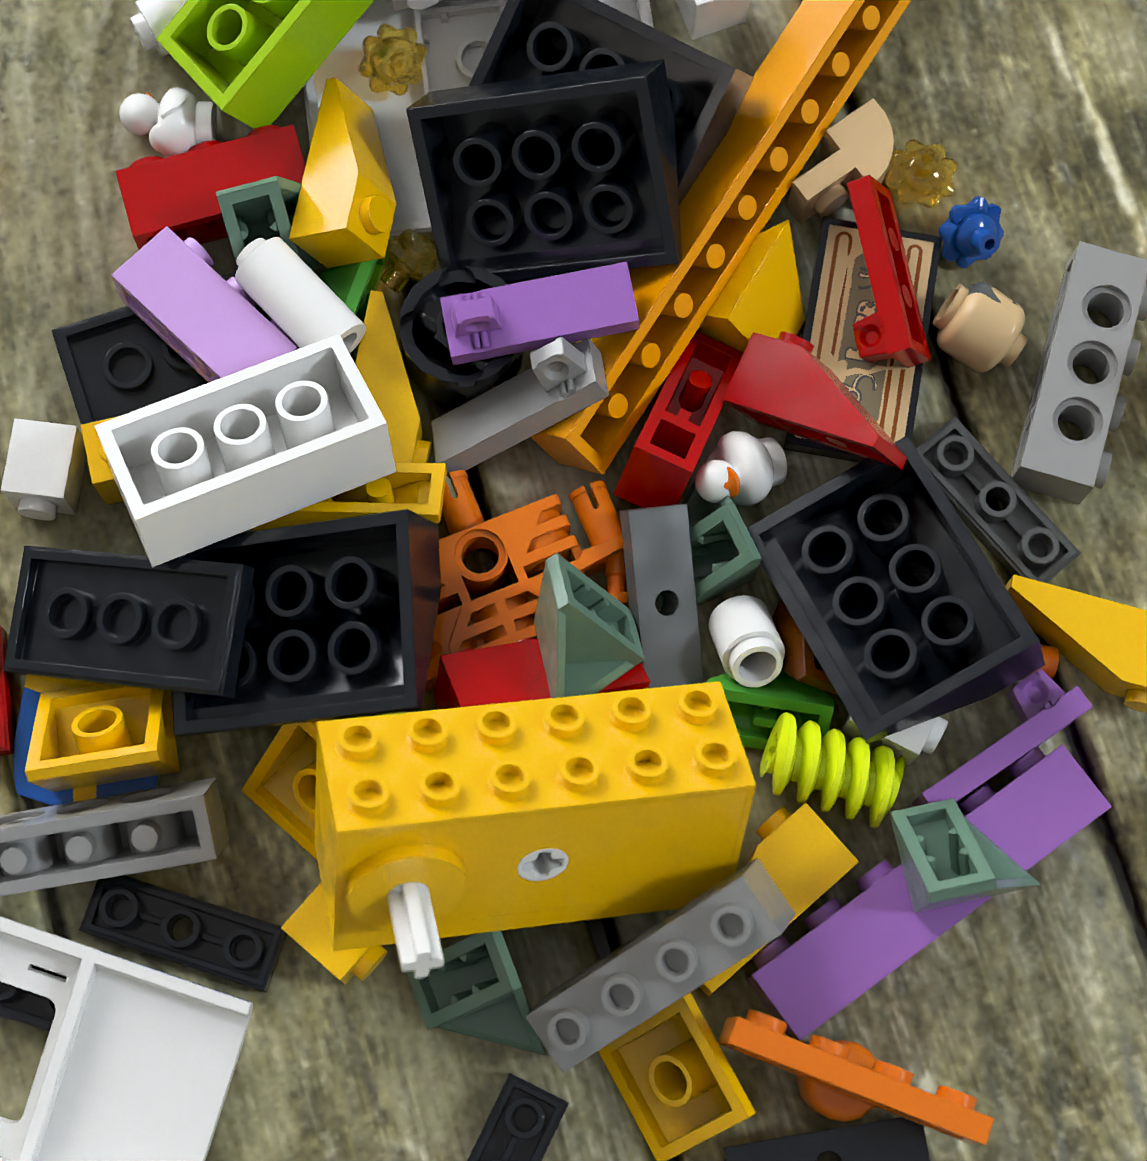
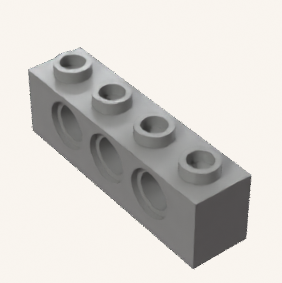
[1010,241,1147,505]
[0,777,229,896]
[525,858,796,1073]

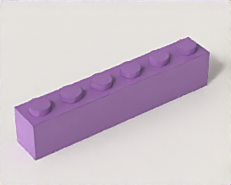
[746,744,1112,1041]

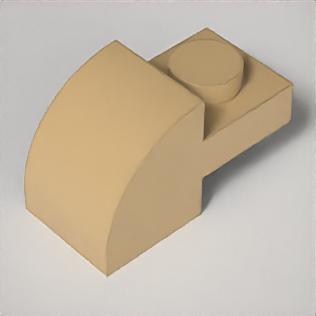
[786,98,894,224]

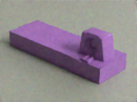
[440,262,639,365]
[912,669,1093,806]

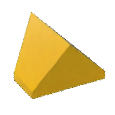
[697,219,805,353]

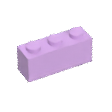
[111,226,298,383]

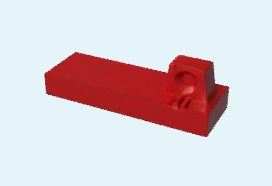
[847,174,931,368]

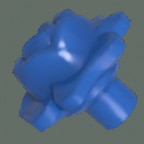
[938,196,1004,269]

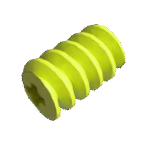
[759,712,905,829]

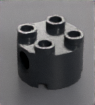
[399,266,524,408]

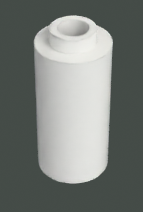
[235,237,366,353]

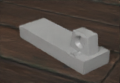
[431,337,609,479]

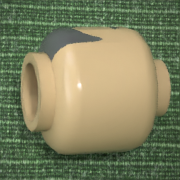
[932,282,1028,373]

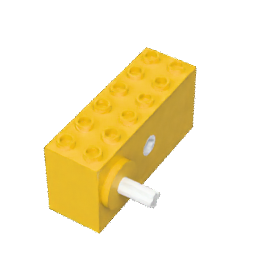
[314,681,756,978]

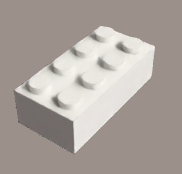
[95,334,396,567]

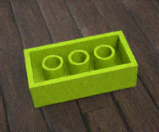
[156,0,374,129]

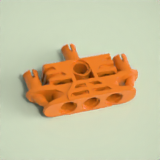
[425,470,629,692]

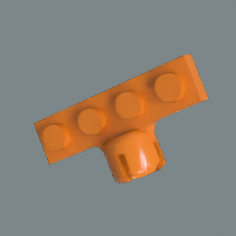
[718,1009,994,1145]

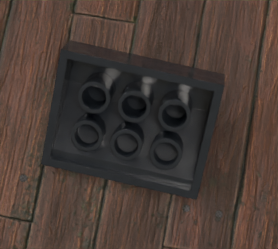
[469,0,754,206]
[406,59,682,282]
[747,436,1045,744]
[173,509,441,737]

